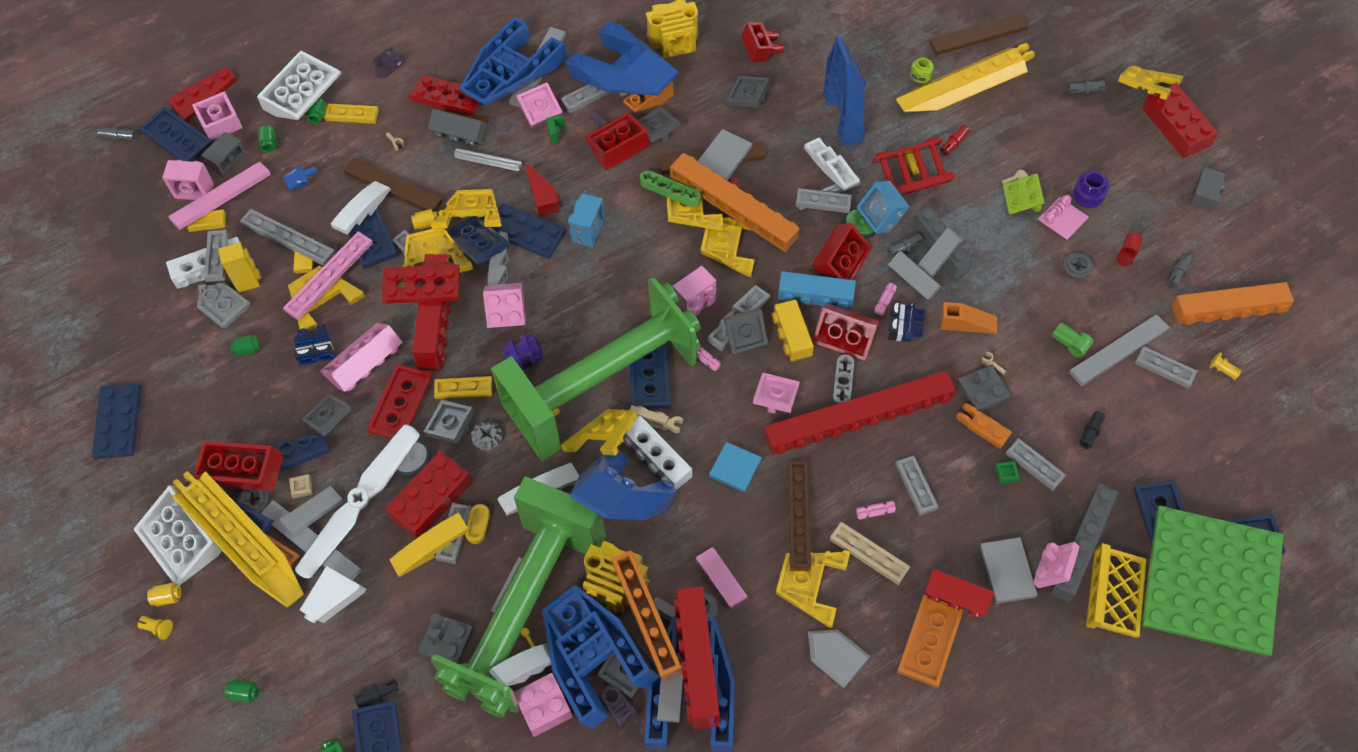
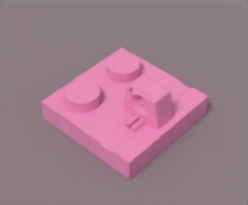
[516,83,563,128]
[753,373,800,414]
[1033,542,1080,588]

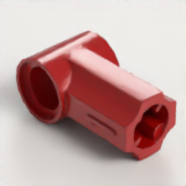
[1116,233,1143,267]

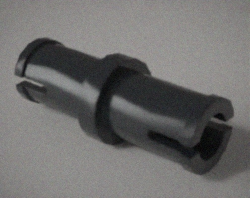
[1079,411,1105,449]
[354,678,399,708]

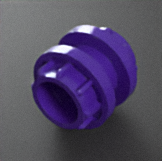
[1073,171,1109,208]
[503,334,544,371]

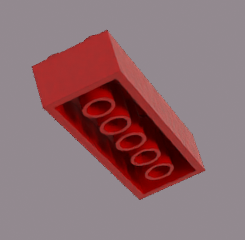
[412,254,452,371]
[673,587,720,730]

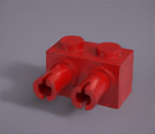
[741,22,784,63]

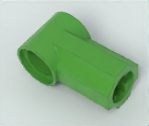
[1052,323,1093,358]

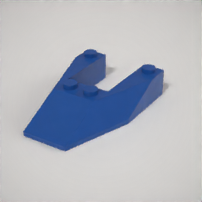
[459,17,568,105]
[566,21,679,96]
[823,36,866,146]
[570,451,678,520]
[542,585,660,729]
[644,616,735,752]

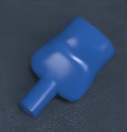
[283,166,317,192]

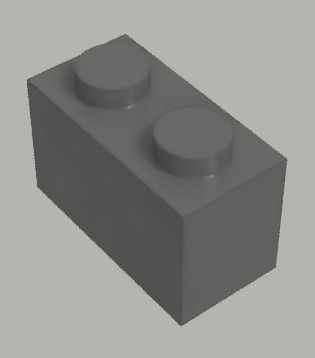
[201,132,246,175]
[1190,167,1226,211]

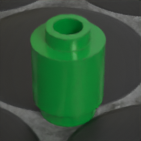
[306,98,327,124]
[258,125,277,152]
[230,334,261,357]
[224,679,259,703]

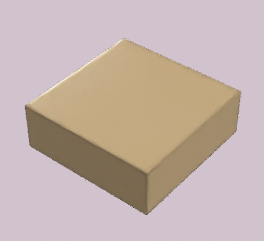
[289,474,313,499]

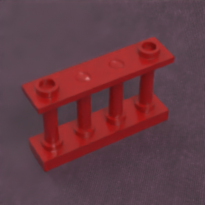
[872,137,956,196]

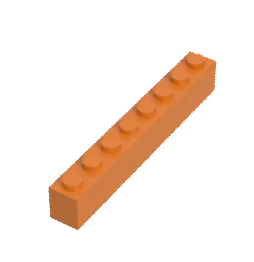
[670,153,800,253]

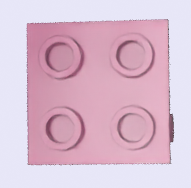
[1038,195,1089,240]

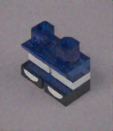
[888,300,925,342]
[294,325,335,366]

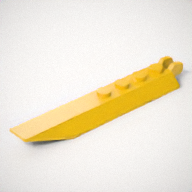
[896,43,1035,112]
[172,471,304,608]

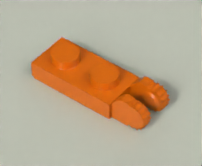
[956,403,1012,449]

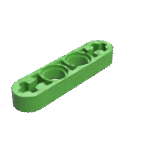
[640,171,701,207]

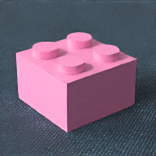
[192,91,243,141]
[162,160,214,200]
[673,266,716,316]
[483,283,526,328]
[513,673,572,737]

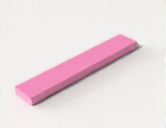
[168,162,271,230]
[283,231,373,320]

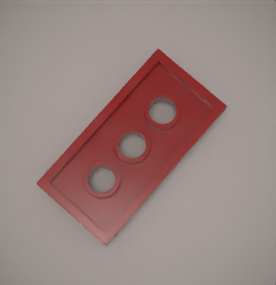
[409,75,481,116]
[381,264,460,304]
[366,364,433,440]

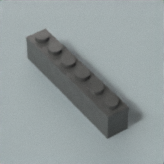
[1050,483,1118,603]

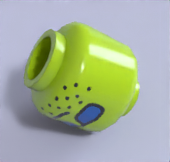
[910,58,934,84]

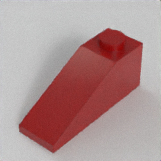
[525,164,562,217]

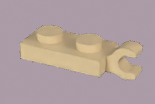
[630,406,683,433]

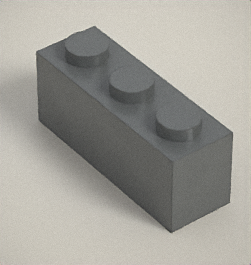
[428,109,486,146]

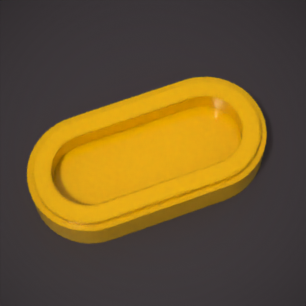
[465,504,490,544]

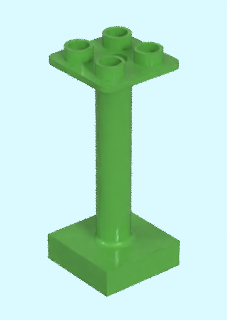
[491,277,701,462]
[430,476,606,718]

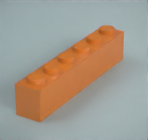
[1172,282,1294,325]
[611,550,682,682]

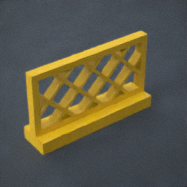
[1086,543,1146,638]

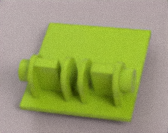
[1003,173,1045,215]

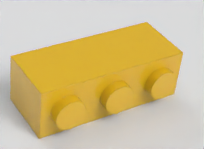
[218,242,261,293]
[772,300,814,361]

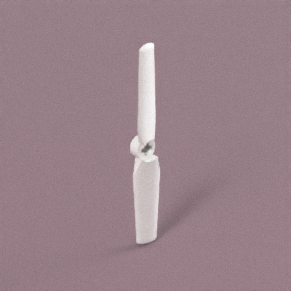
[295,425,420,578]

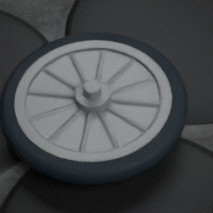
[396,440,431,477]

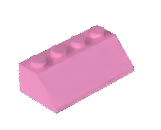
[320,323,403,392]

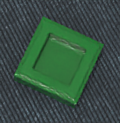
[995,461,1020,484]

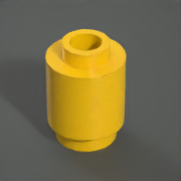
[411,209,438,230]
[147,582,182,607]

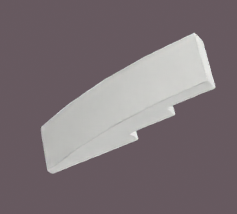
[804,137,860,190]
[331,181,391,235]
[498,463,579,515]
[489,643,551,686]

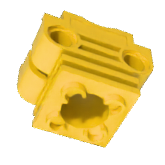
[646,0,698,58]
[583,541,649,613]

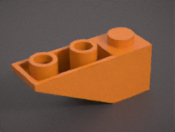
[623,81,674,112]
[940,302,997,334]

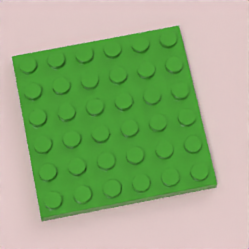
[1141,506,1284,657]

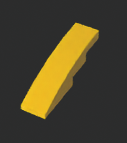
[389,512,469,577]

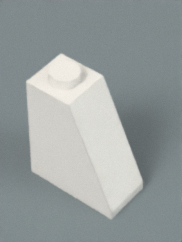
[300,566,367,623]

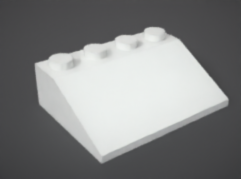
[257,51,342,120]
[134,485,222,586]

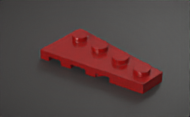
[167,66,237,123]

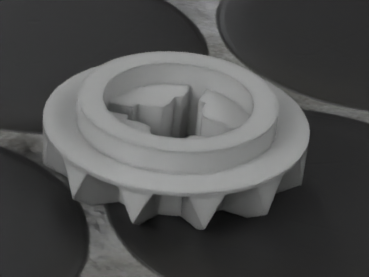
[471,421,503,450]

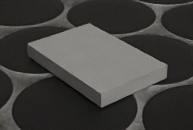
[697,129,752,180]
[980,537,1037,604]

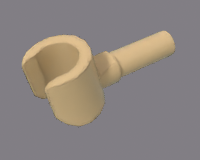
[386,133,404,151]
[1002,170,1028,184]
[982,352,1006,375]

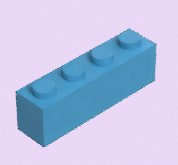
[778,271,856,309]

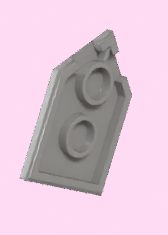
[197,282,250,328]
[808,629,871,688]

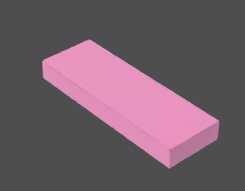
[696,547,747,609]

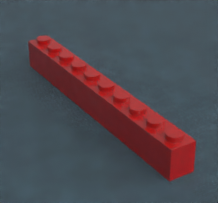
[764,371,956,455]

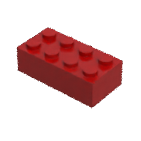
[1142,83,1219,158]
[193,441,284,492]
[385,451,473,539]

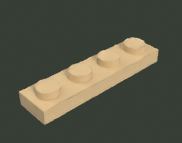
[830,522,910,585]

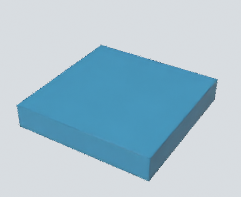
[709,442,762,493]

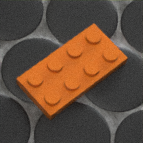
[897,595,964,688]

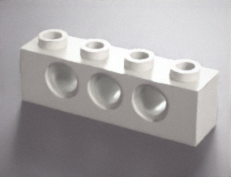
[166,237,240,289]
[623,416,692,489]

